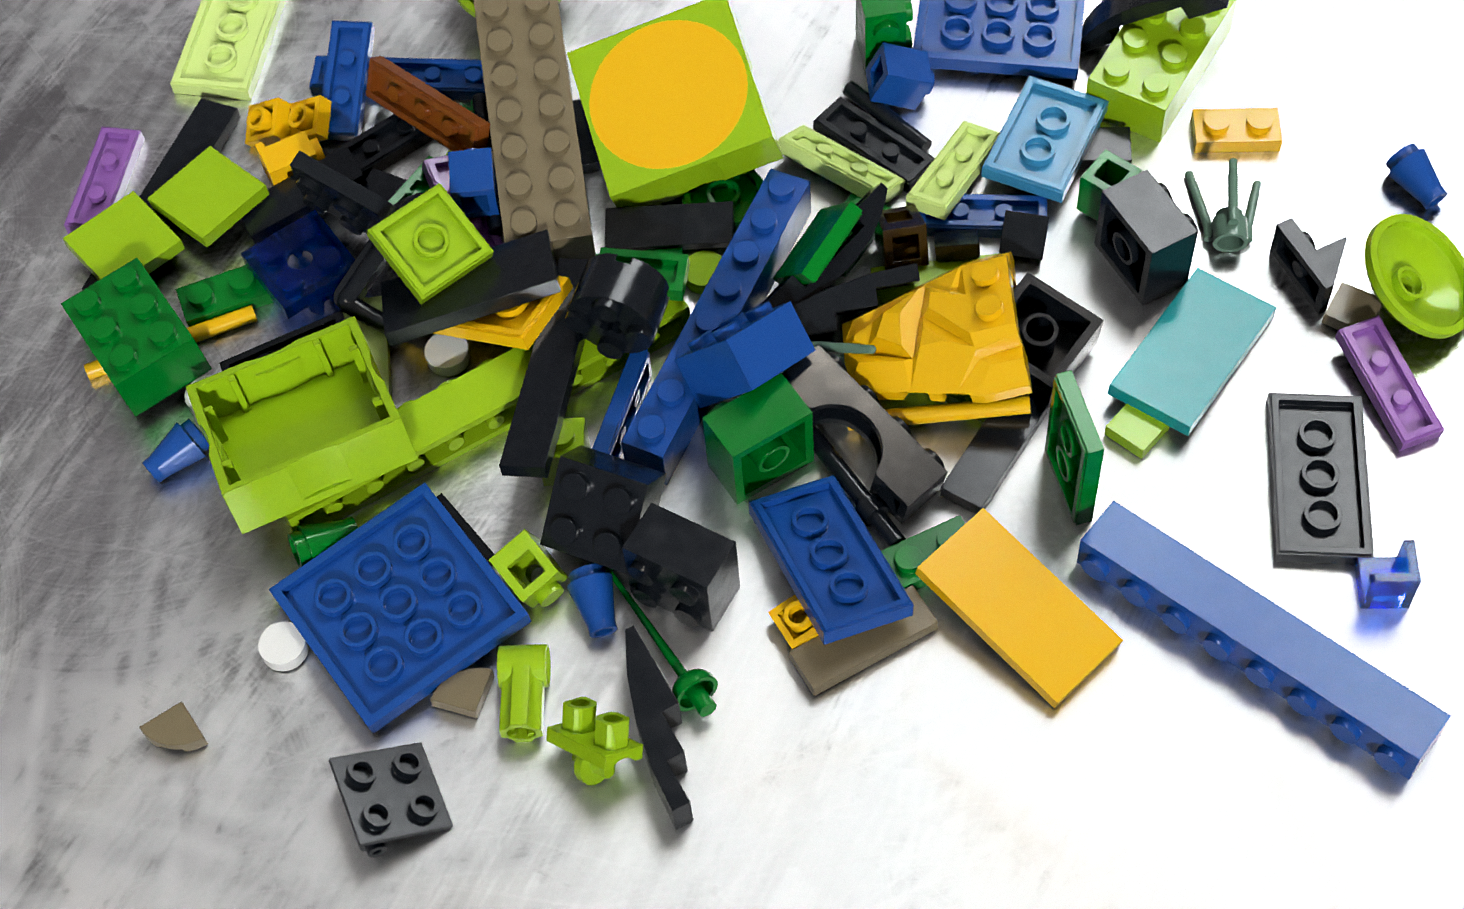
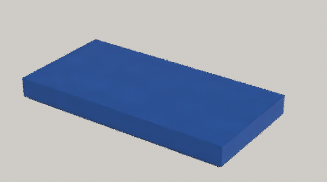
[749,475,914,645]

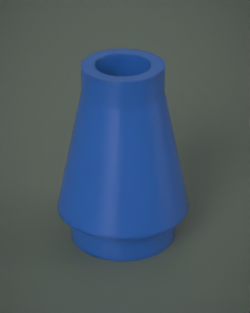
[1386,143,1448,210]
[142,418,209,483]
[567,563,618,638]

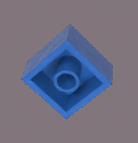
[674,301,816,408]

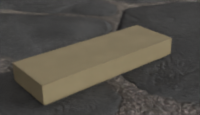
[789,585,938,696]

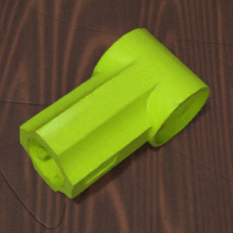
[497,644,551,742]

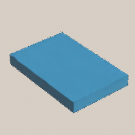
[981,75,1109,203]

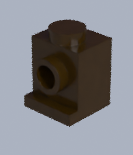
[874,205,929,270]

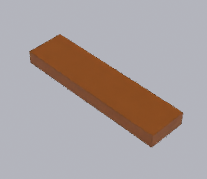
[366,56,490,151]

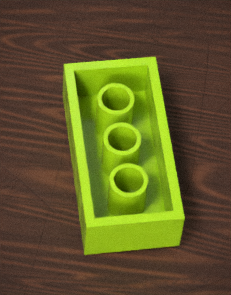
[1086,0,1237,143]

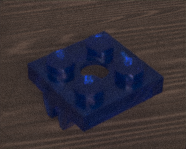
[241,210,355,319]

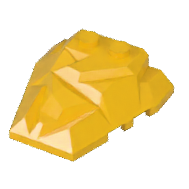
[842,251,1032,403]

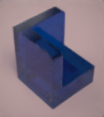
[1354,540,1421,609]

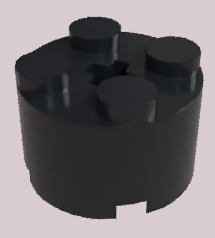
[564,253,670,359]

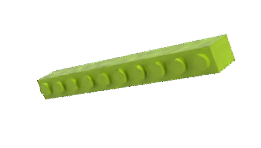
[283,300,690,532]

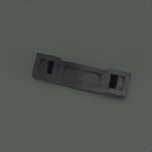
[1080,0,1229,53]
[761,182,888,308]

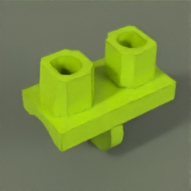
[546,697,643,786]

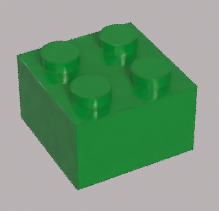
[702,373,814,505]

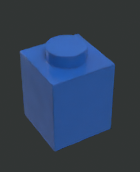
[865,42,935,110]
[448,147,499,218]

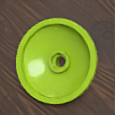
[1365,214,1464,339]

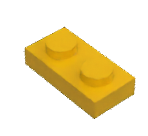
[1191,107,1283,153]

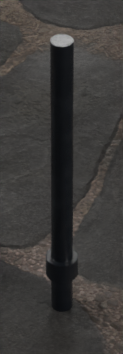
[776,375,906,547]

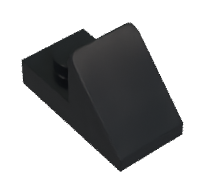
[1270,218,1347,314]

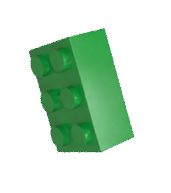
[61,257,212,417]

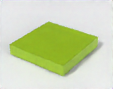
[147,146,269,247]
[367,183,494,305]
[63,191,185,281]

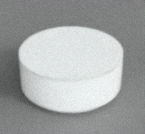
[424,334,471,377]
[258,621,309,671]

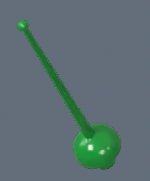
[605,567,718,717]

